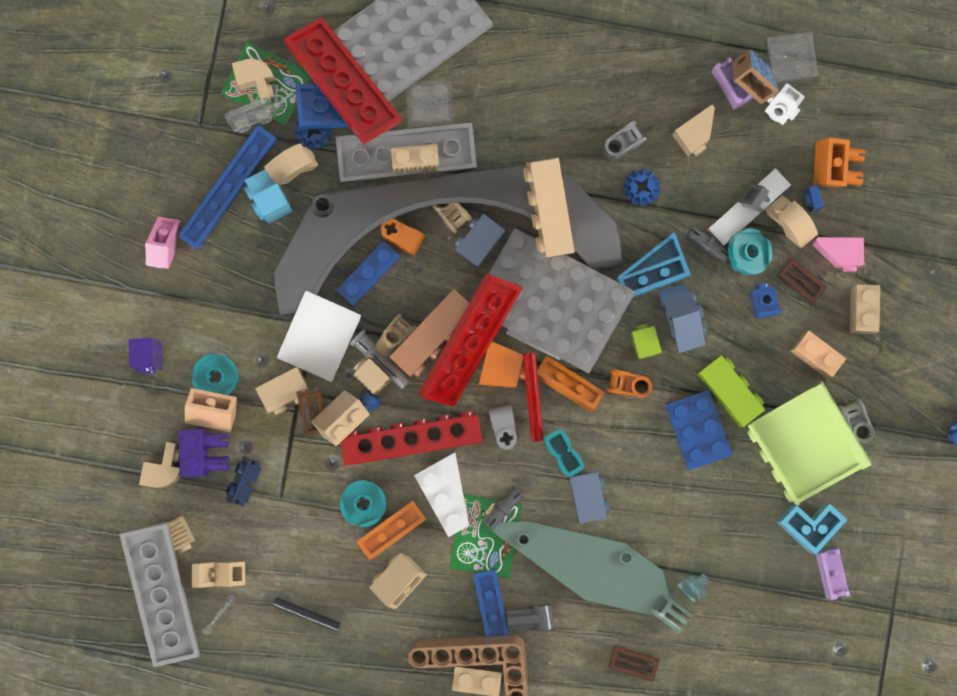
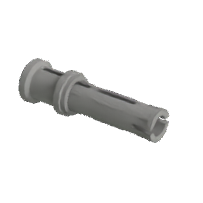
[350,329,412,390]

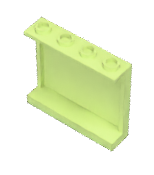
[747,382,871,506]

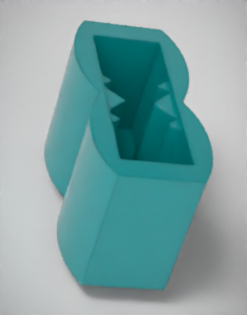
[544,429,584,477]

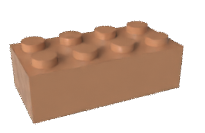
[390,289,469,379]

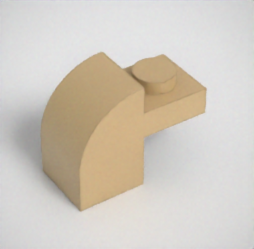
[232,59,276,107]
[264,144,318,185]
[765,195,818,248]
[139,442,181,488]
[192,561,245,588]

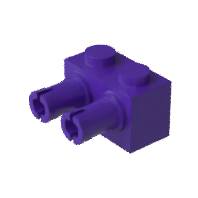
[179,429,230,477]

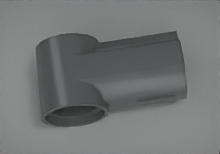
[506,604,554,631]

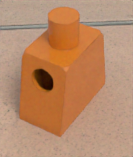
[479,342,525,388]

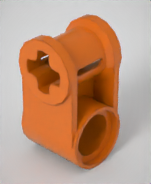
[381,219,426,256]
[606,369,652,398]

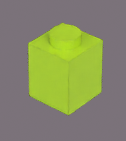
[630,324,662,360]

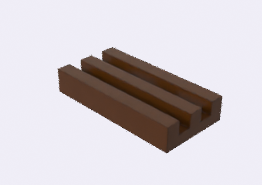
[776,258,827,305]
[296,387,324,436]
[608,645,660,682]

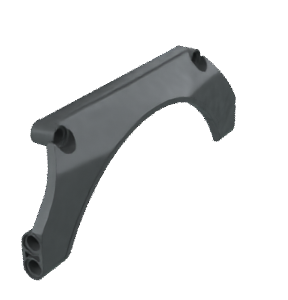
[274,163,622,315]

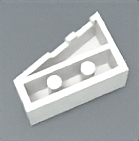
[414,453,469,537]

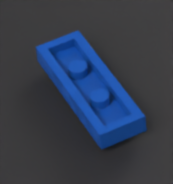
[336,241,401,307]
[473,569,509,636]

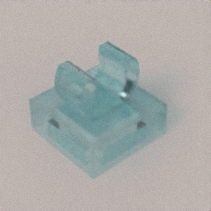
[678,574,709,603]

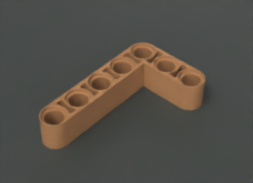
[408,635,529,696]

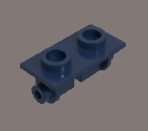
[226,456,262,506]

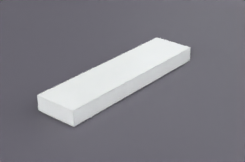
[708,168,791,246]

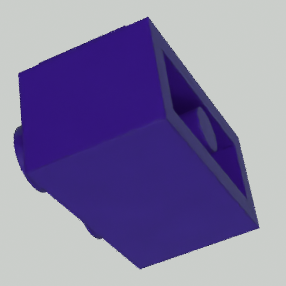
[128,338,162,374]

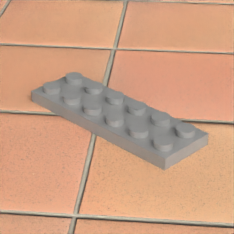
[336,123,477,183]
[119,521,200,667]

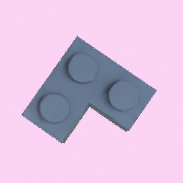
[659,283,707,353]

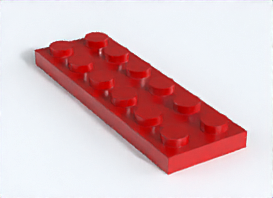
[284,17,402,145]
[418,273,523,407]

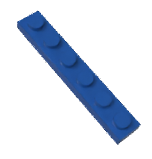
[178,125,277,250]

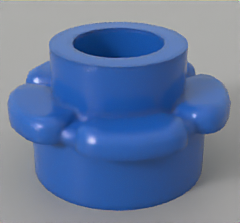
[360,391,381,411]

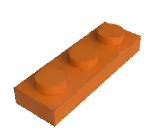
[537,355,605,413]
[357,501,426,560]

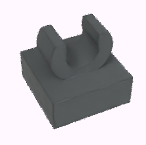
[738,183,770,212]

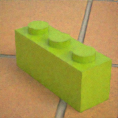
[697,355,765,428]

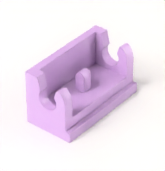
[711,57,754,110]
[816,547,850,600]

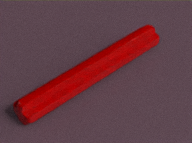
[523,351,543,442]

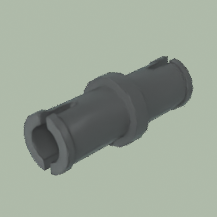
[685,226,729,264]
[482,486,524,531]

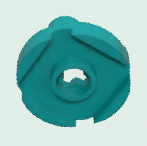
[728,228,772,275]
[192,354,240,396]
[340,480,387,527]

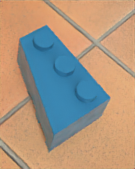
[615,232,691,298]

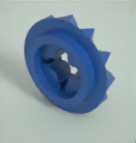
[295,122,331,149]
[623,169,660,206]

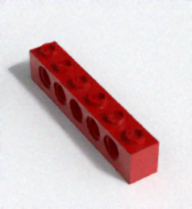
[341,411,483,466]

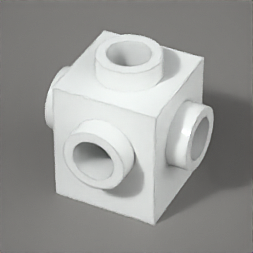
[765,83,805,125]

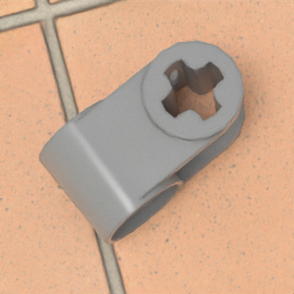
[602,121,647,161]
[837,398,874,444]
[488,404,517,450]

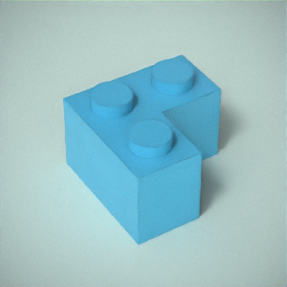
[244,169,293,224]
[776,503,847,555]

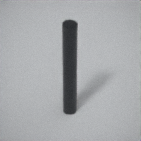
[273,597,341,632]

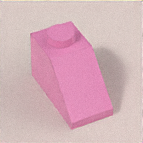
[145,216,180,269]
[813,237,864,272]

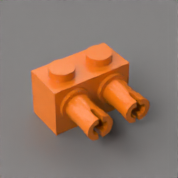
[813,138,865,189]

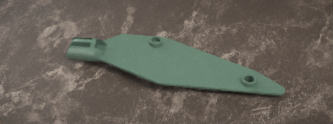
[493,521,692,634]

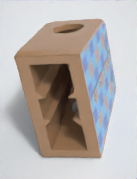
[732,49,779,104]

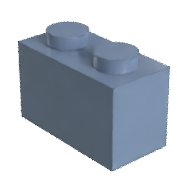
[455,214,505,269]
[569,472,610,524]

